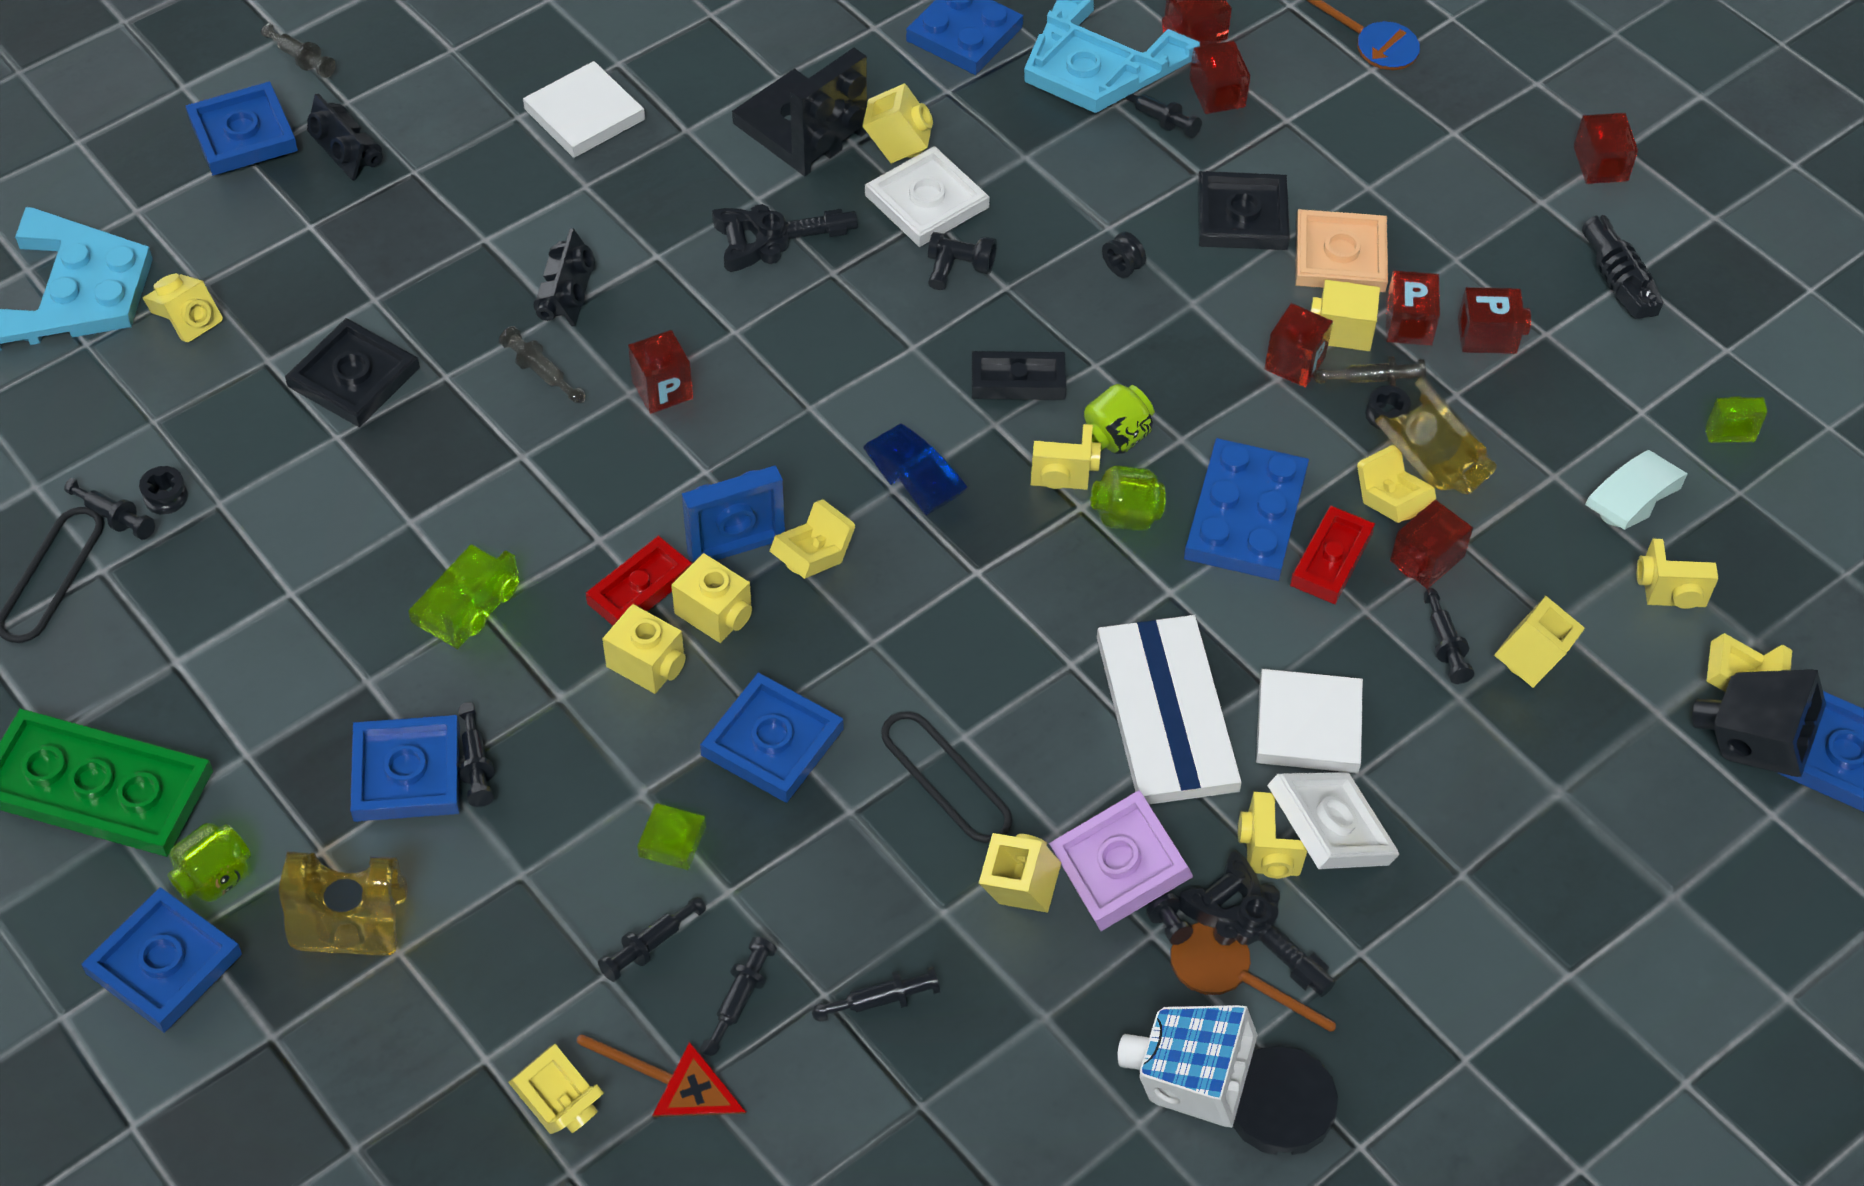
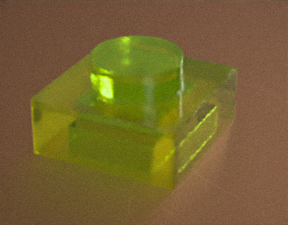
[1705,396,1767,442]
[637,803,706,870]

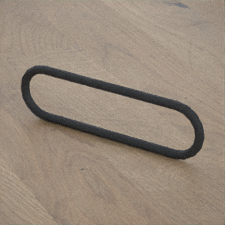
[0,507,103,643]
[881,712,1012,843]

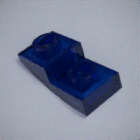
[863,423,968,516]

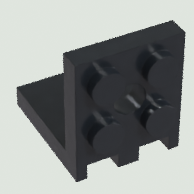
[732,47,867,177]

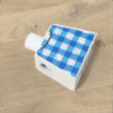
[1118,1005,1258,1128]

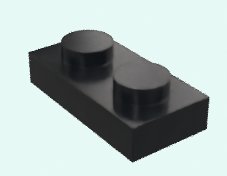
[971,351,1066,400]

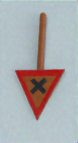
[577,1034,746,1117]

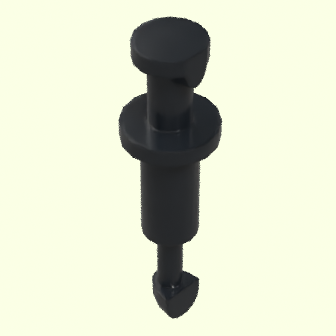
[1125,94,1202,138]
[64,478,155,540]
[1424,588,1474,684]
[458,702,495,807]
[1146,893,1193,945]
[598,897,706,982]
[700,937,777,1056]
[812,966,940,1022]

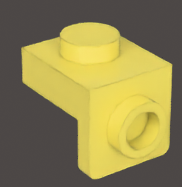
[143,273,223,342]
[1030,424,1101,490]
[1357,445,1437,523]
[770,499,855,579]
[1637,538,1718,609]
[1706,633,1792,692]
[1238,792,1307,879]
[508,1044,604,1134]

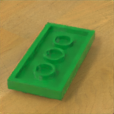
[0,708,213,857]

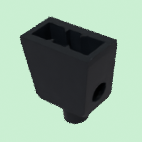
[1693,669,1826,777]

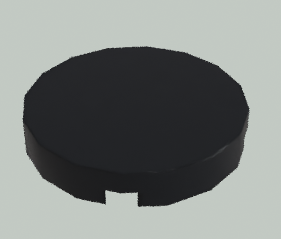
[1233,1045,1338,1155]

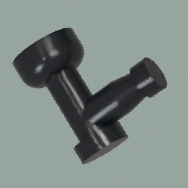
[928,232,997,290]

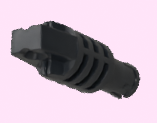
[1582,215,1664,319]

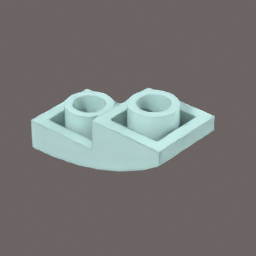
[1585,450,1688,530]

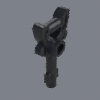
[712,204,858,272]
[1179,850,1336,997]

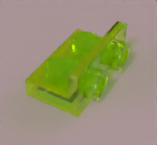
[408,544,520,649]

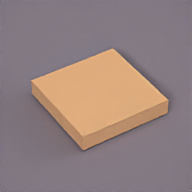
[1295,209,1388,292]

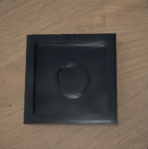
[1198,171,1290,250]
[285,318,420,428]

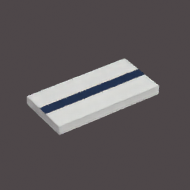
[1097,615,1242,805]

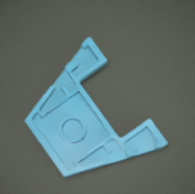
[1024,0,1200,113]
[0,207,153,350]

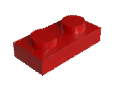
[1290,505,1375,605]
[586,536,692,626]

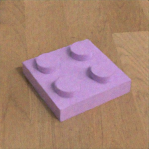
[1049,790,1193,931]

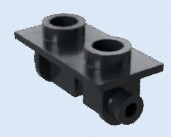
[307,93,383,180]
[533,228,595,326]

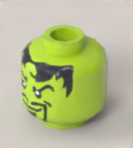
[1084,384,1155,454]

